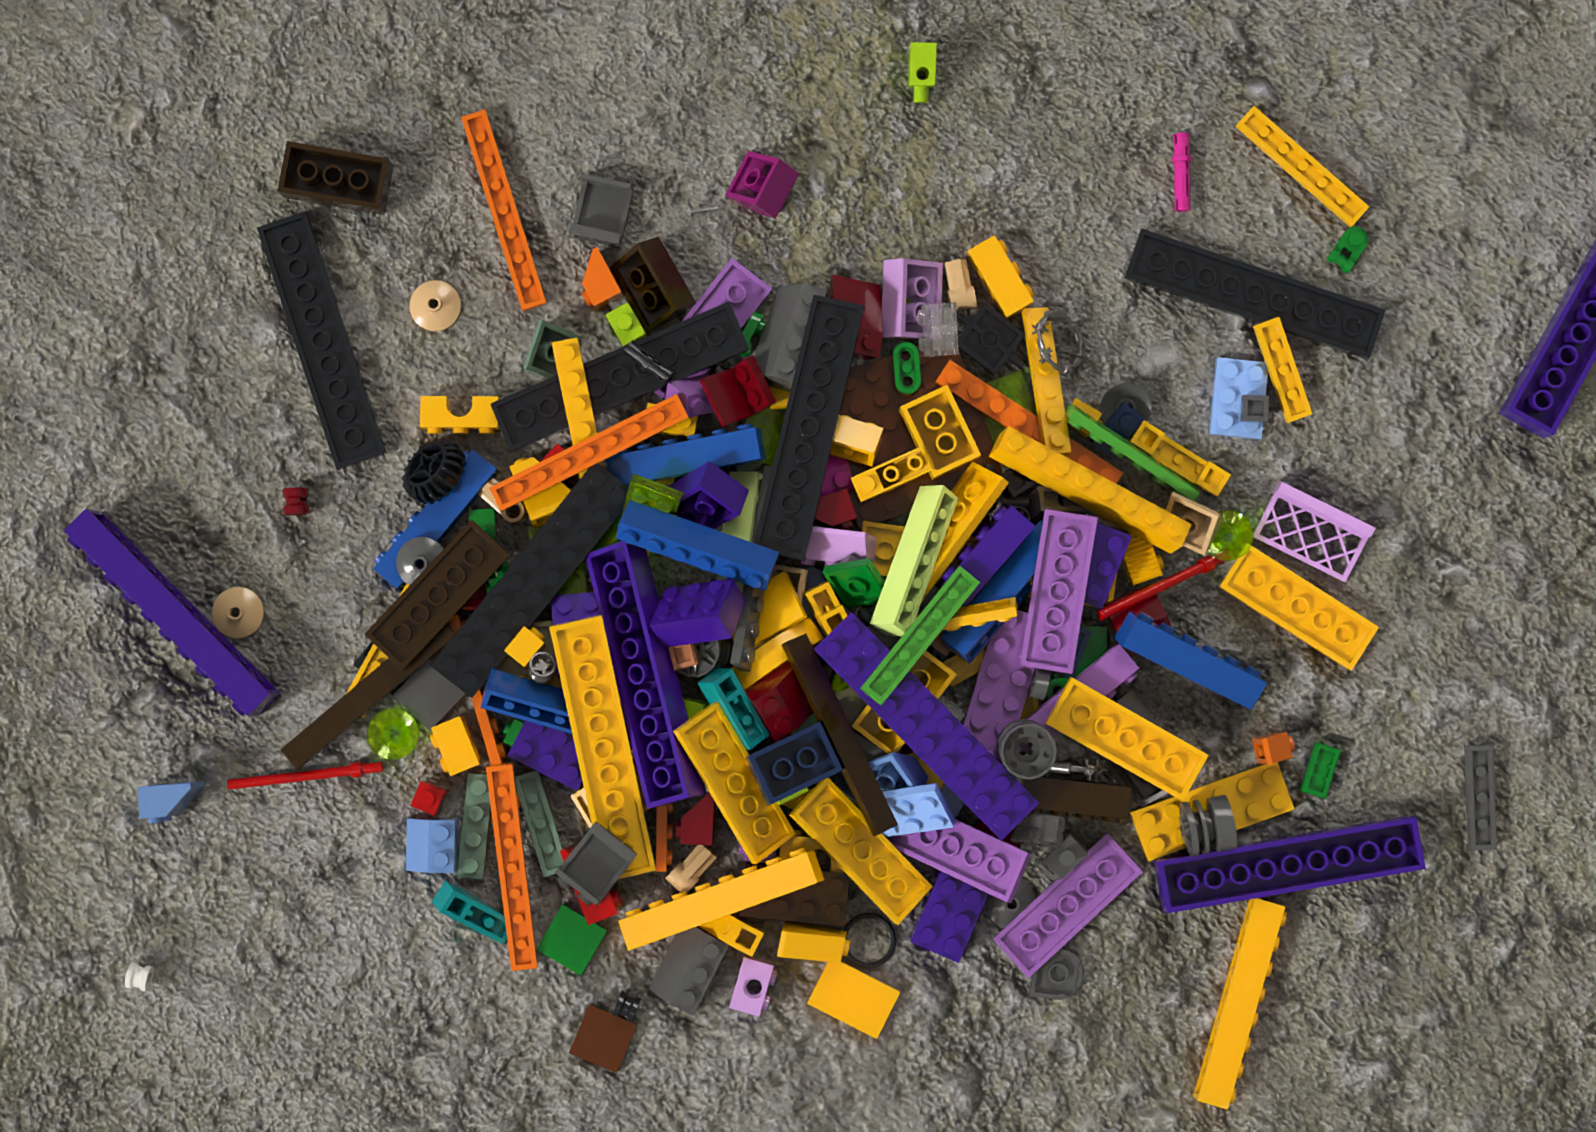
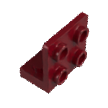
[700,355,776,427]

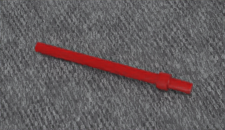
[1097,550,1230,620]
[227,761,384,790]

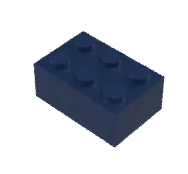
[745,722,843,806]

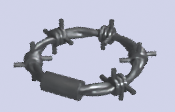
[1032,310,1088,380]
[1045,758,1108,780]

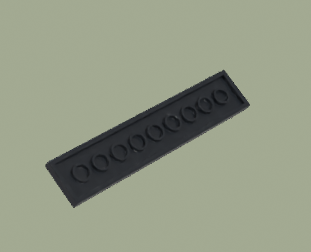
[257,211,387,470]
[1124,228,1385,360]
[754,295,865,561]
[490,302,750,452]
[430,463,636,698]

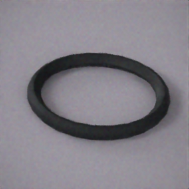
[843,913,896,968]

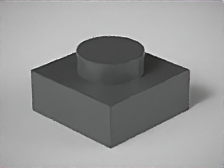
[1240,395,1269,423]

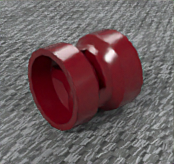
[282,487,310,516]

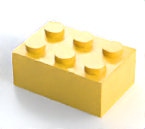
[899,385,981,480]

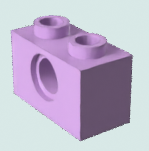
[729,954,777,1017]

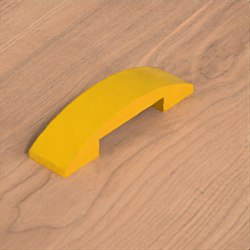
[1130,420,1231,497]
[731,618,824,690]

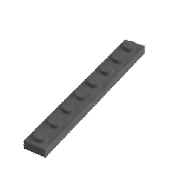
[730,466,772,672]

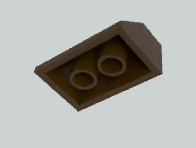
[609,236,696,334]

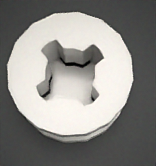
[125,962,154,992]

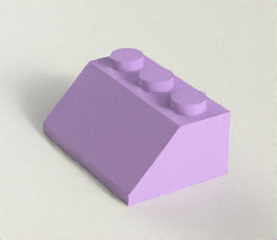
[882,258,943,340]
[800,526,877,567]

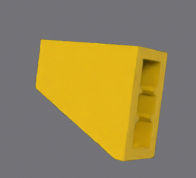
[509,457,570,529]
[777,921,850,963]

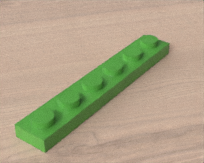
[1065,403,1200,501]
[860,566,980,706]

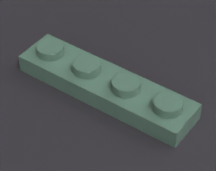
[515,770,563,877]
[457,773,491,880]

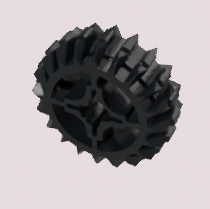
[402,437,467,505]

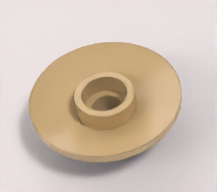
[410,280,461,331]
[212,587,264,639]

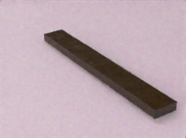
[281,624,455,770]
[782,633,898,837]

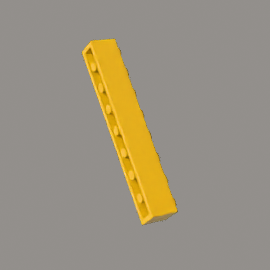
[989,426,1192,554]
[618,848,824,951]
[1193,898,1287,1110]

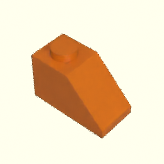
[581,247,623,310]
[1252,732,1295,765]

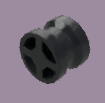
[612,990,641,1022]

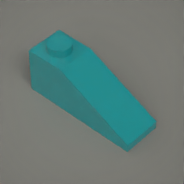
[698,668,769,750]
[432,880,507,945]

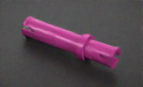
[1171,133,1192,212]

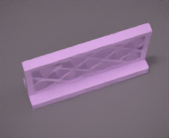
[1252,480,1376,582]

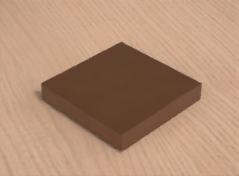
[569,1003,638,1073]

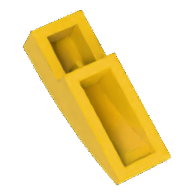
[804,581,847,636]

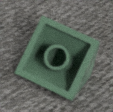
[523,319,581,379]

